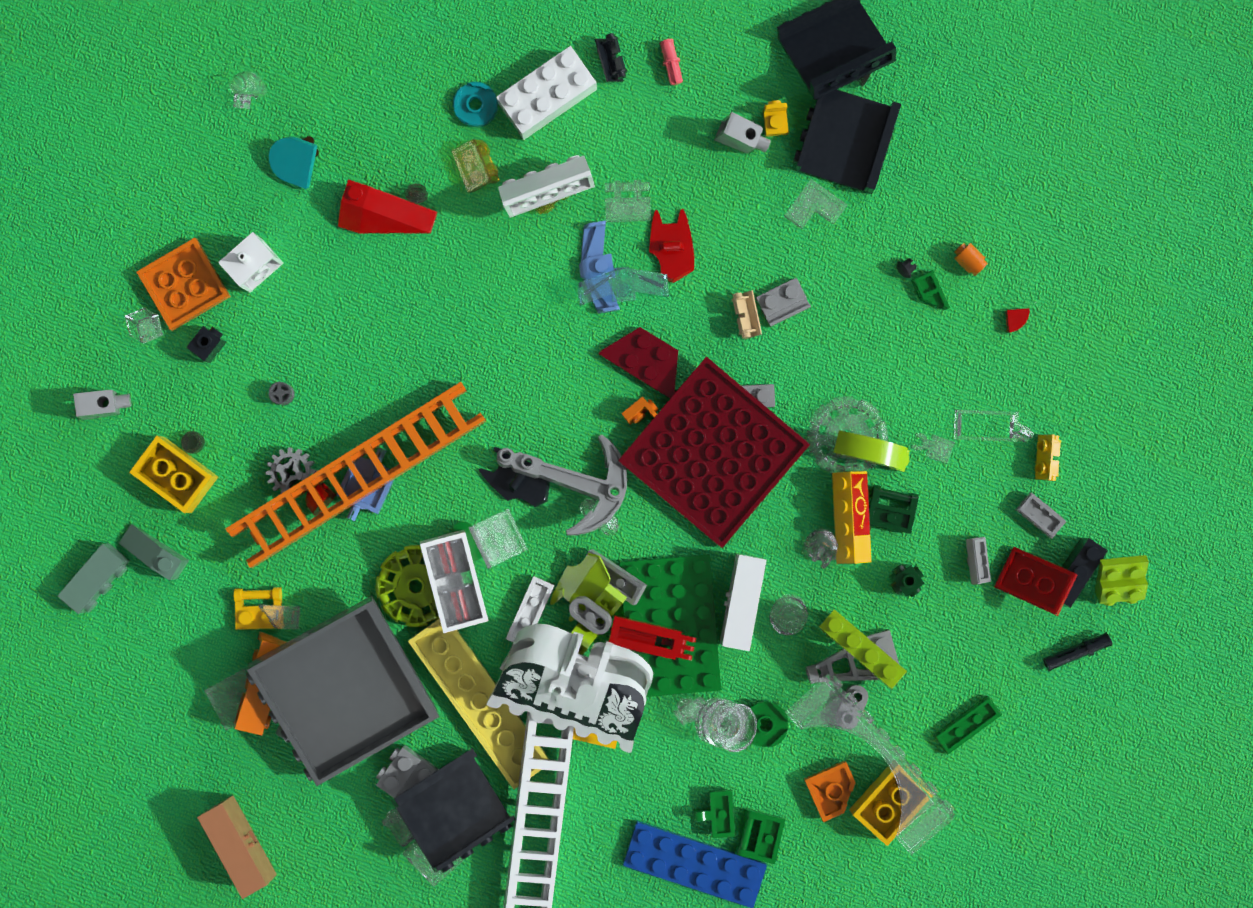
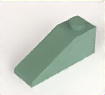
[119,524,189,580]

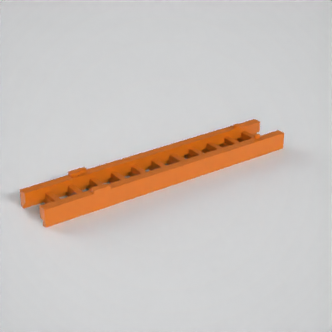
[226,382,486,568]

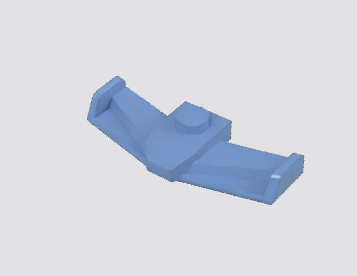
[579,221,620,314]

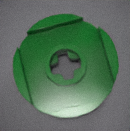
[742,700,788,747]

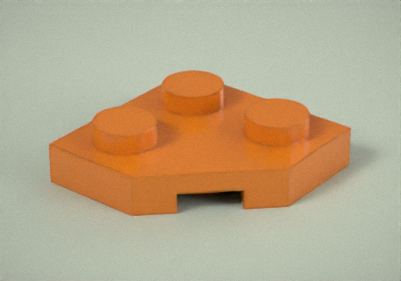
[804,761,856,822]

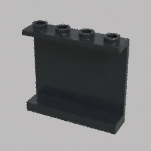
[777,0,896,100]
[793,90,901,194]
[391,748,516,873]

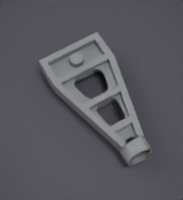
[806,630,899,684]

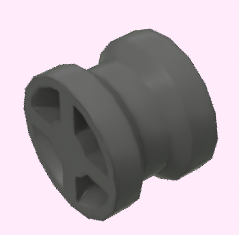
[269,382,295,405]

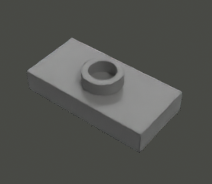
[1015,492,1066,539]
[966,537,991,585]

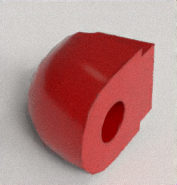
[305,482,336,516]

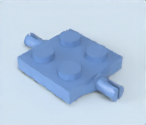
[336,447,394,521]

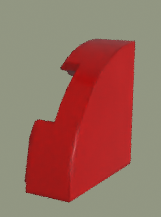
[1005,308,1030,333]

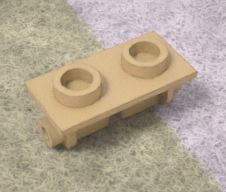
[731,290,762,340]

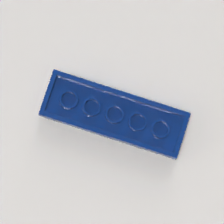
[623,820,767,908]

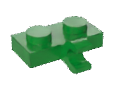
[693,789,735,838]

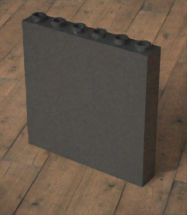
[246,595,439,786]

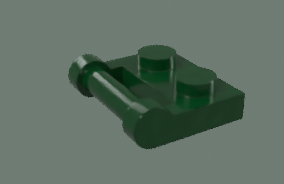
[869,484,919,534]

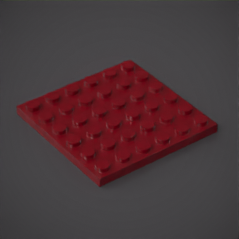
[618,356,810,548]

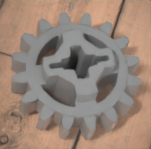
[266,448,317,494]

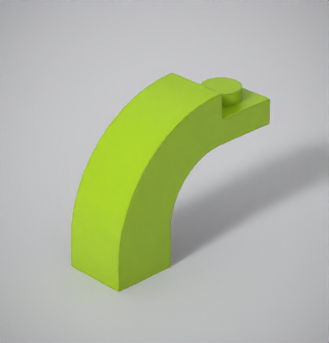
[833,430,910,472]
[571,584,627,655]

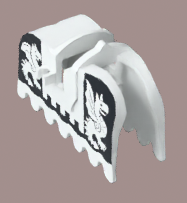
[486,624,653,753]

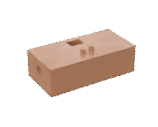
[197,795,277,899]

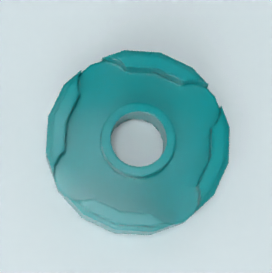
[453,82,498,128]

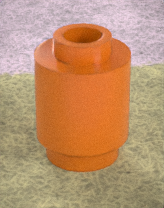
[954,243,988,276]

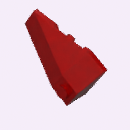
[338,179,438,234]

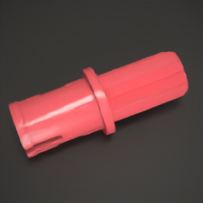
[659,39,683,85]

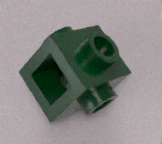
[889,563,925,597]

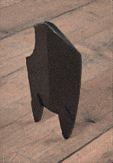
[479,447,550,507]

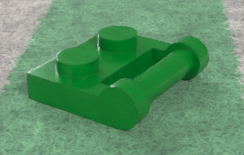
[735,808,785,864]

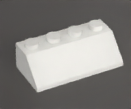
[498,155,595,218]

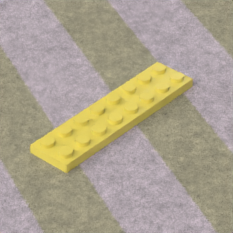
[408,618,550,789]

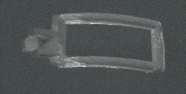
[954,410,1034,442]

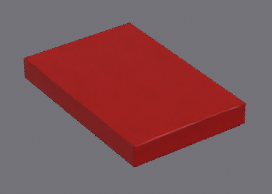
[994,547,1078,616]

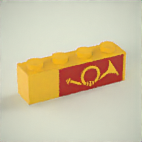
[832,471,871,564]

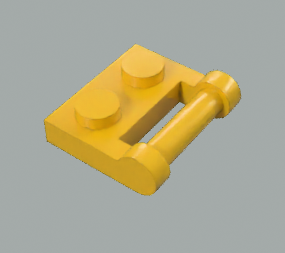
[234,587,283,630]

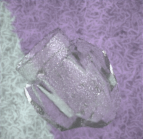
[673,697,705,726]

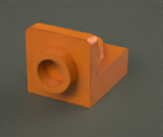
[621,397,659,425]

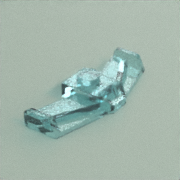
[577,267,669,306]

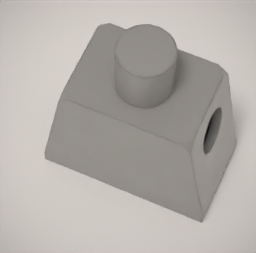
[715,112,771,153]
[73,390,132,420]

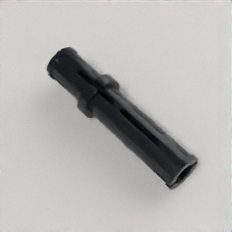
[1043,632,1112,671]

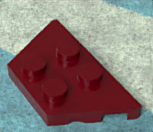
[599,327,678,399]

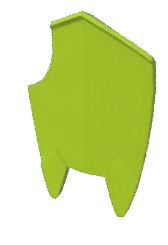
[550,553,611,621]

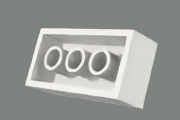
[496,46,597,140]

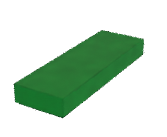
[933,696,1002,755]

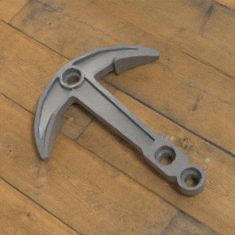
[497,435,627,535]

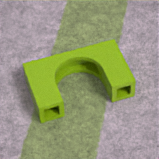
[819,609,907,690]

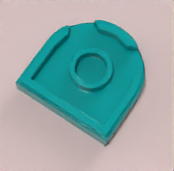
[269,136,317,189]

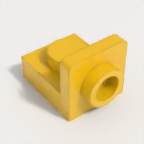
[763,100,789,137]

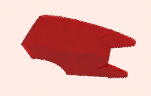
[649,209,694,283]

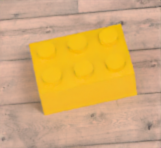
[129,436,218,513]
[849,759,933,846]

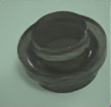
[405,184,428,204]
[181,431,205,454]

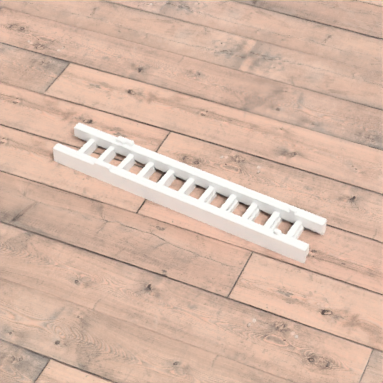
[503,712,574,908]

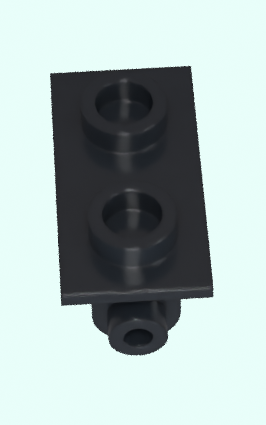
[594,33,627,82]

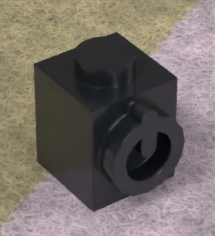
[186,326,226,363]

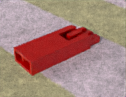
[609,615,696,660]

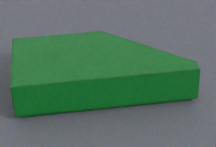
[911,270,950,310]

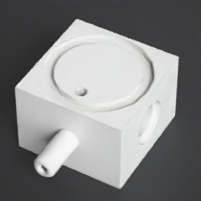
[218,232,283,292]

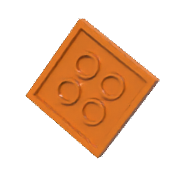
[137,238,231,331]

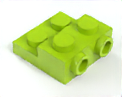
[1095,555,1149,606]

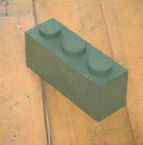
[58,543,130,614]

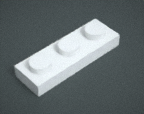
[506,576,554,642]

